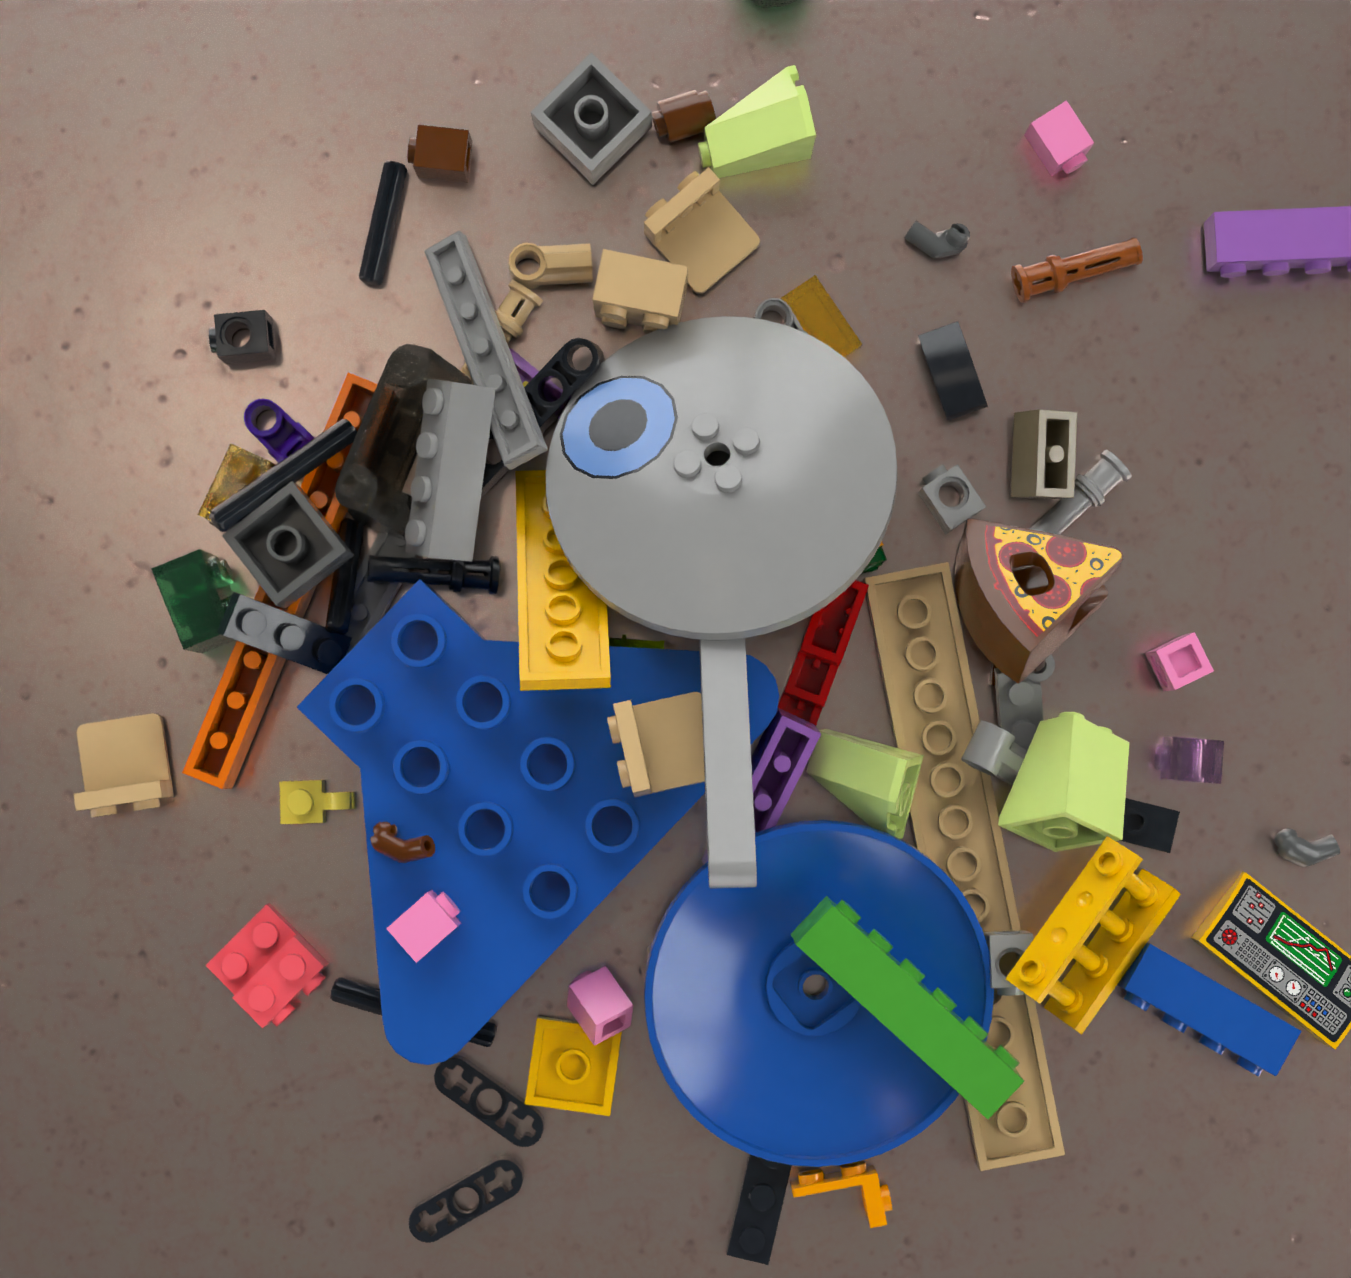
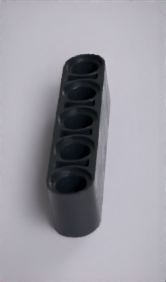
[481,338,605,498]

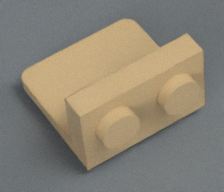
[644,167,760,294]
[607,692,705,797]
[73,713,174,818]

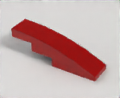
[778,580,869,726]

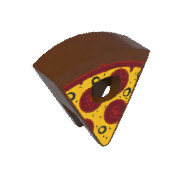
[955,519,1124,684]

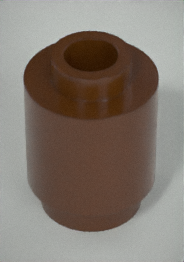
[652,90,716,143]

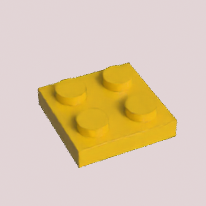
[525,1016,622,1116]

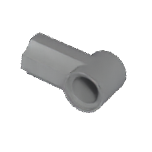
[961,720,1027,786]

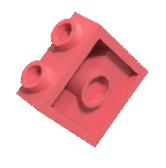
[205,903,329,1029]

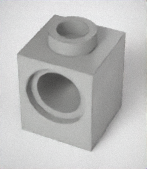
[918,464,986,535]
[983,930,1034,996]

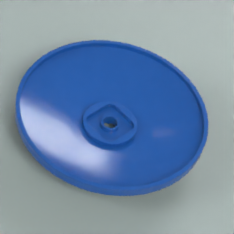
[644,820,994,1167]

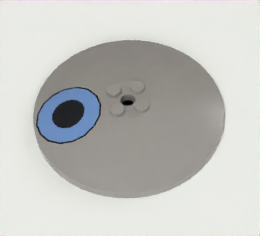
[545,316,897,640]

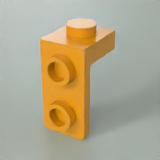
[790,1161,893,1228]

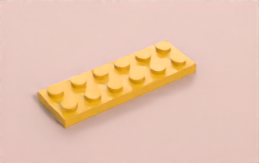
[515,470,611,691]

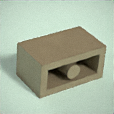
[1011,409,1077,499]

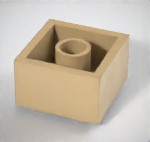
[592,249,688,334]

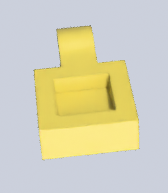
[279,780,356,824]

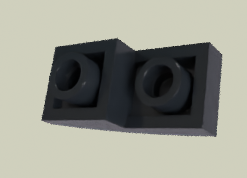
[918,321,988,421]

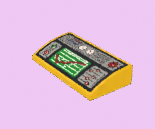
[1191,871,1351,1050]

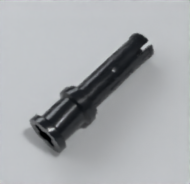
[367,555,500,594]

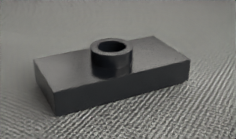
[1119,798,1180,853]

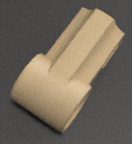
[509,242,593,290]

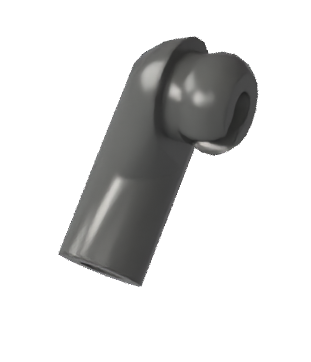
[904,221,970,259]
[1274,828,1340,867]

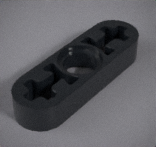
[434,1055,545,1147]
[409,1156,524,1243]

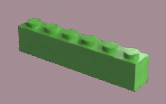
[791,896,1024,1119]

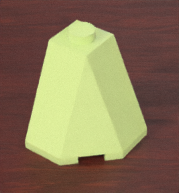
[698,65,816,178]
[806,729,924,839]

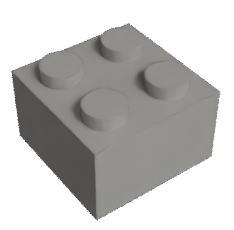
[531,53,652,185]

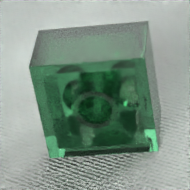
[151,549,235,654]

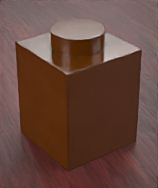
[407,125,472,183]

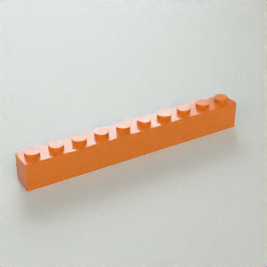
[182,372,394,789]

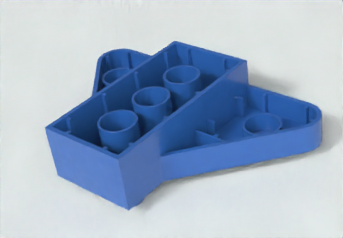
[297,579,780,1065]

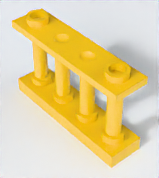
[1006,836,1181,1035]

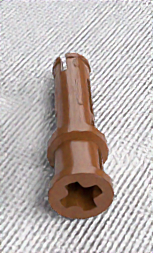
[1011,238,1143,303]

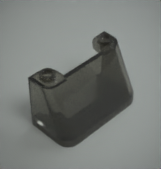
[335,344,474,541]

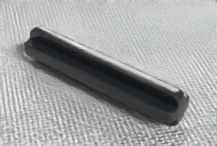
[359,161,407,285]
[325,518,364,635]

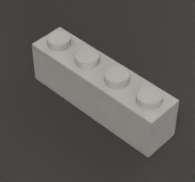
[405,379,496,562]

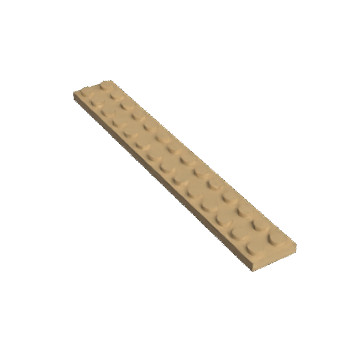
[863,562,1065,1171]

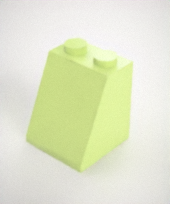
[998,712,1130,852]

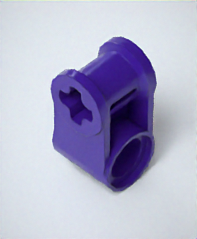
[244,398,314,463]

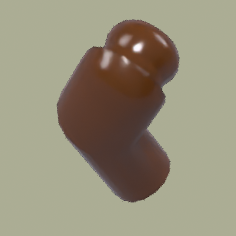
[370,822,435,863]

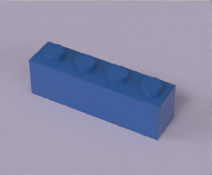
[1117,943,1301,1077]

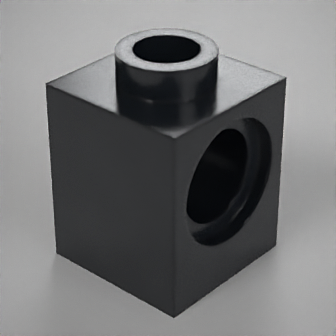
[209,310,276,364]

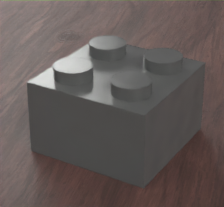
[222,481,354,609]

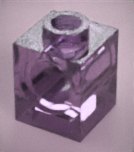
[1155,736,1224,784]

